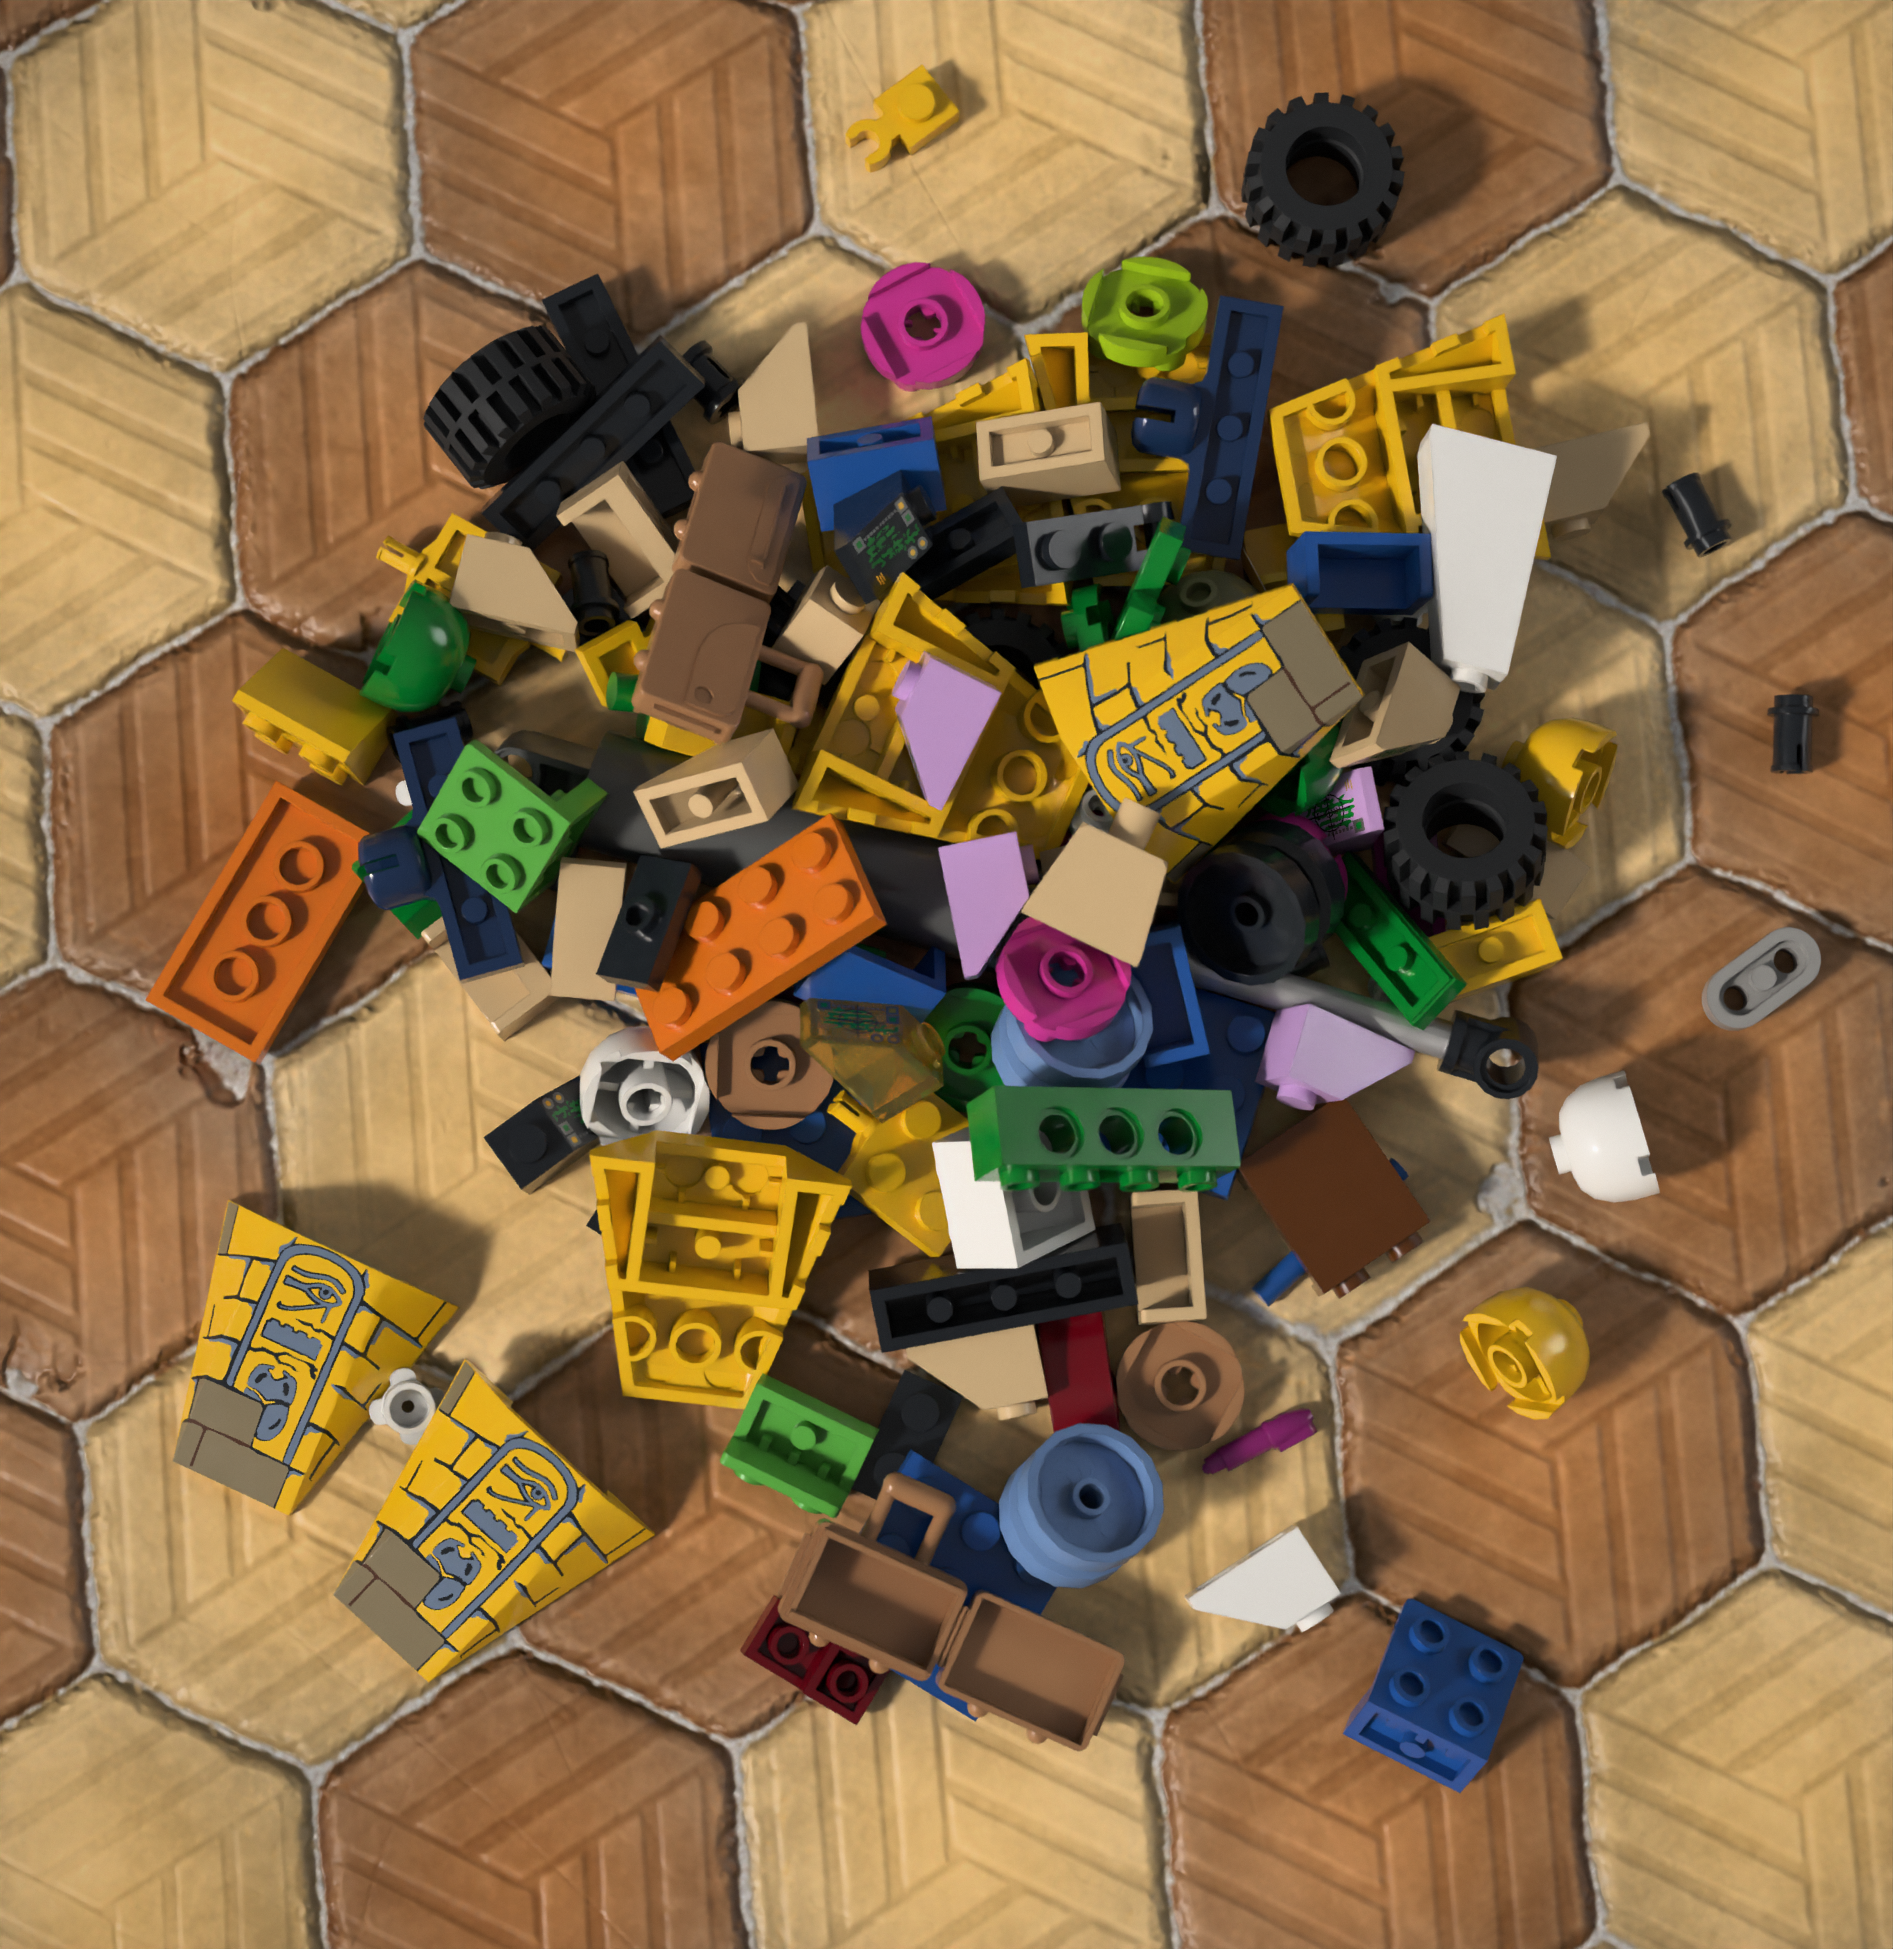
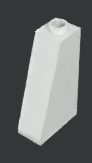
[1417,424,1557,693]

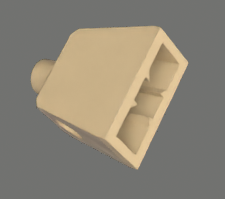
[1021,798,1168,967]

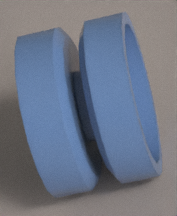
[991,963,1153,1088]
[999,1423,1164,1588]

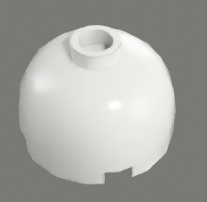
[580,1026,710,1146]
[1548,1070,1660,1203]

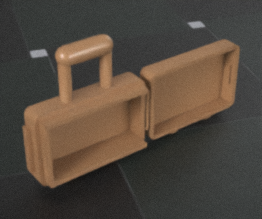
[632,442,824,745]
[778,1472,1125,1751]

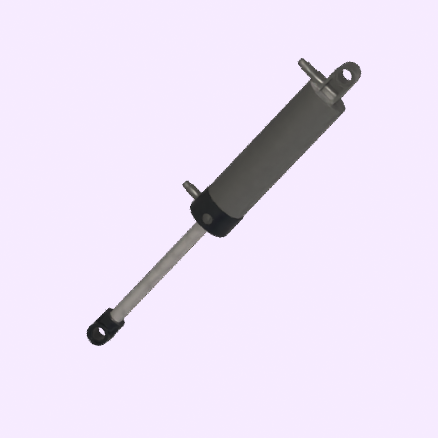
[494,730,1539,1099]

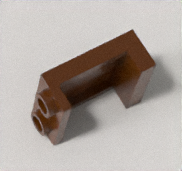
[1236,1098,1431,1299]

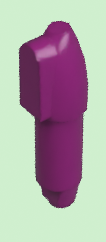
[1202,1408,1317,1474]

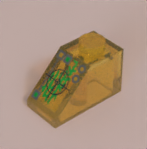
[800,998,945,1123]

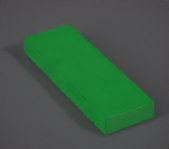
[1335,851,1467,1030]

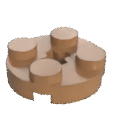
[705,998,836,1130]
[1115,1321,1245,1451]

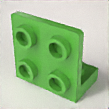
[417,740,608,913]

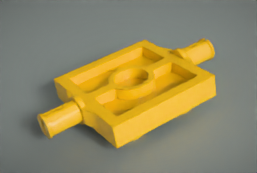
[376,513,569,686]
[827,1075,969,1257]

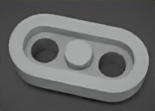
[1702,927,1821,1031]

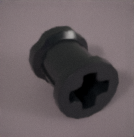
[682,340,746,425]

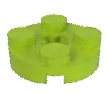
[1081,256,1208,371]

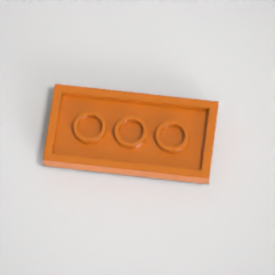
[145,780,370,1065]
[634,813,887,1061]

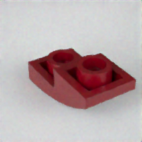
[1038,1311,1121,1433]
[740,1595,890,1726]

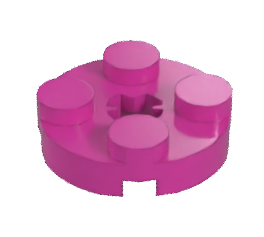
[861,262,985,392]
[995,917,1132,1042]

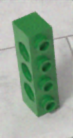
[966,1086,1241,1192]

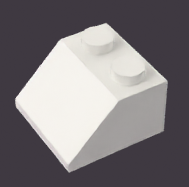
[932,1126,1095,1269]

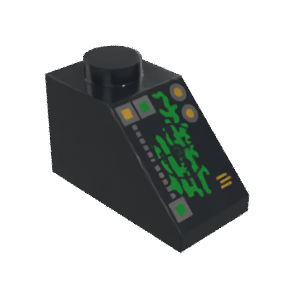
[833,470,937,604]
[483,1075,600,1195]

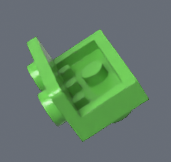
[720,1373,879,1518]

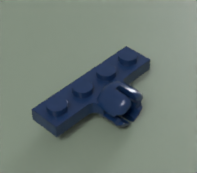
[1131,295,1284,561]
[358,717,525,984]

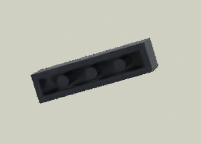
[868,1223,1139,1353]

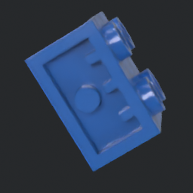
[1343,1598,1524,1793]

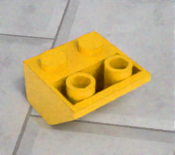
[232,648,399,785]

